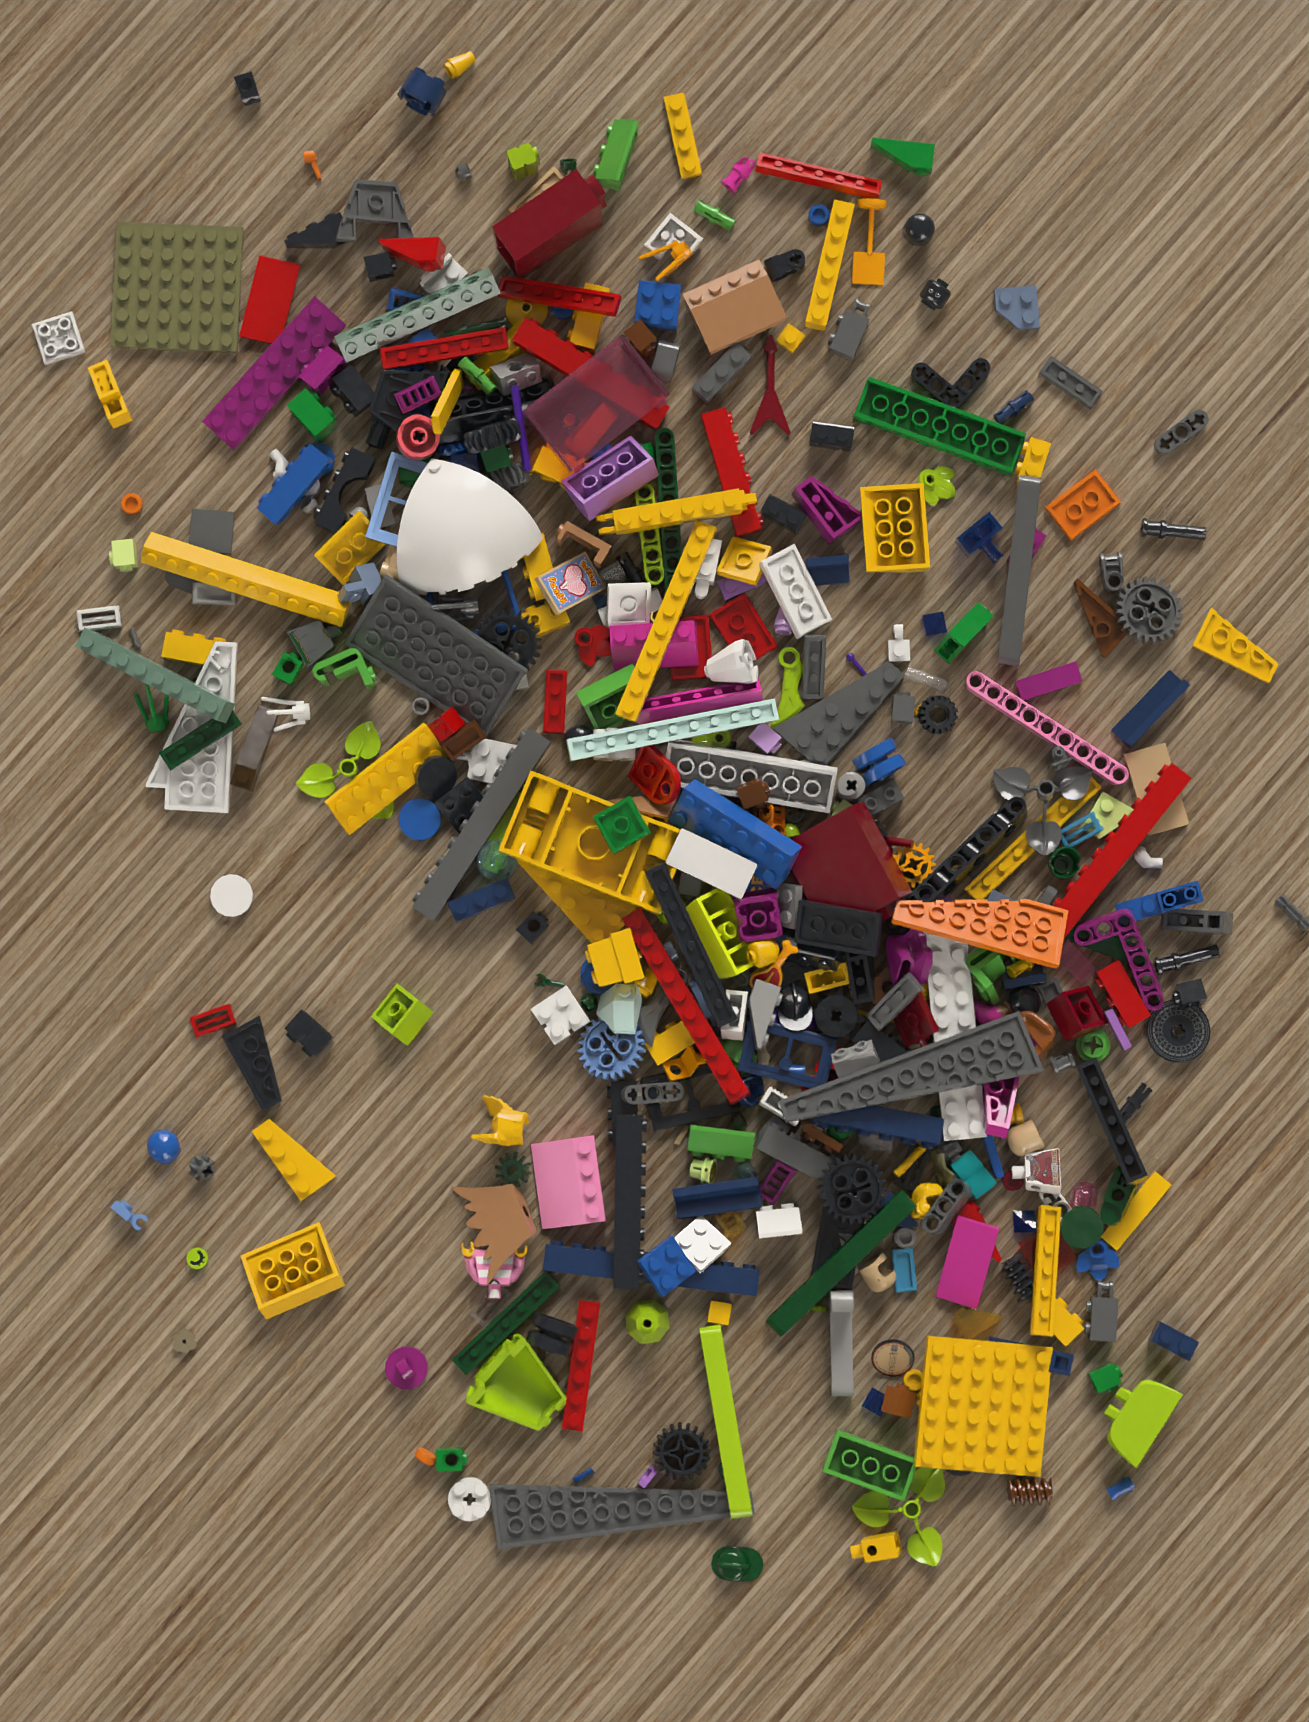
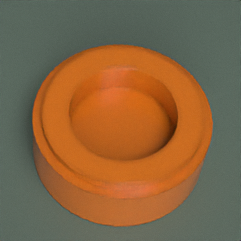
[121,493,143,515]
[414,1447,436,1466]

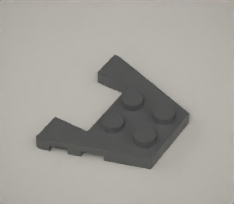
[335,179,416,243]

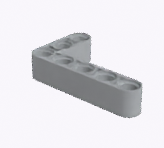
[829,1290,854,1397]

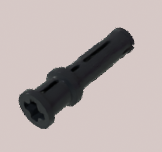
[1141,518,1207,541]
[1153,944,1220,976]

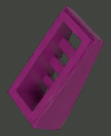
[394,376,442,414]
[760,1159,796,1205]

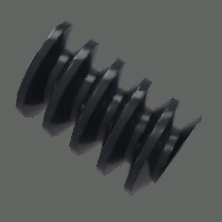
[1001,1253,1034,1302]

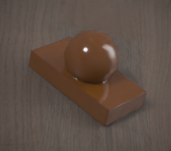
[439,719,487,761]

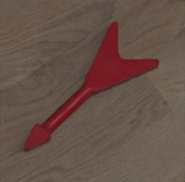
[750,334,791,435]

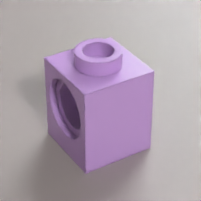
[748,723,782,755]

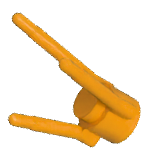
[638,240,693,281]

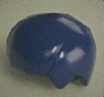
[738,1074,764,1108]

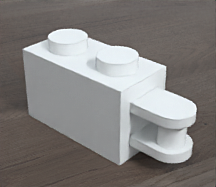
[695,539,722,599]

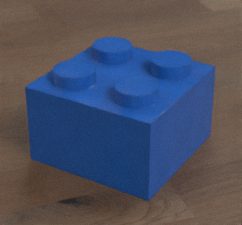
[635,280,681,332]

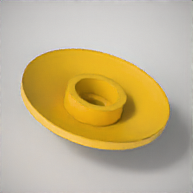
[506,299,548,326]

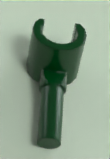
[534,974,565,988]

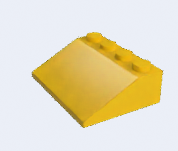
[860,483,930,573]
[241,1222,345,1320]

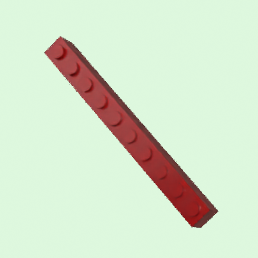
[1052,762,1192,938]
[622,908,750,1105]

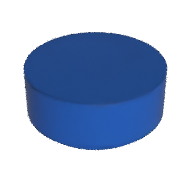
[808,204,830,227]
[552,307,573,320]

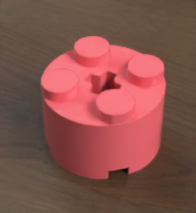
[396,414,440,461]

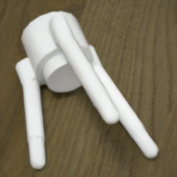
[261,697,310,732]

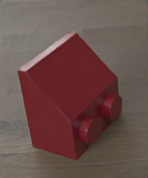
[1046,986,1109,1041]

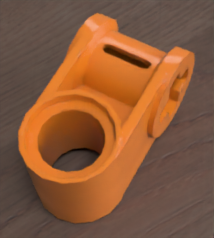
[758,802,787,835]

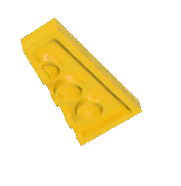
[1192,607,1278,683]
[252,1119,336,1201]

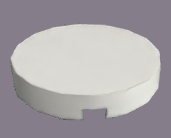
[210,874,253,917]

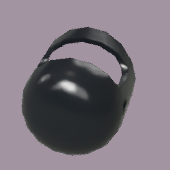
[903,213,935,246]

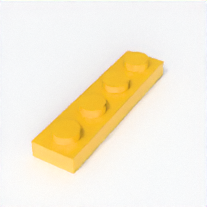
[664,92,702,180]

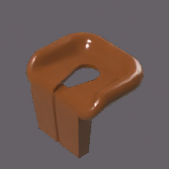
[1020,1011,1055,1061]

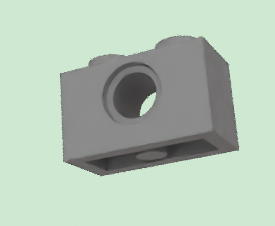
[491,353,542,396]

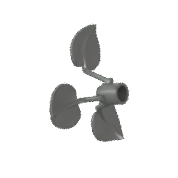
[993,767,1092,856]

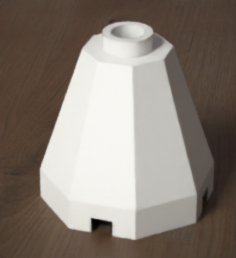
[704,639,758,684]

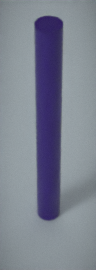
[510,385,532,471]

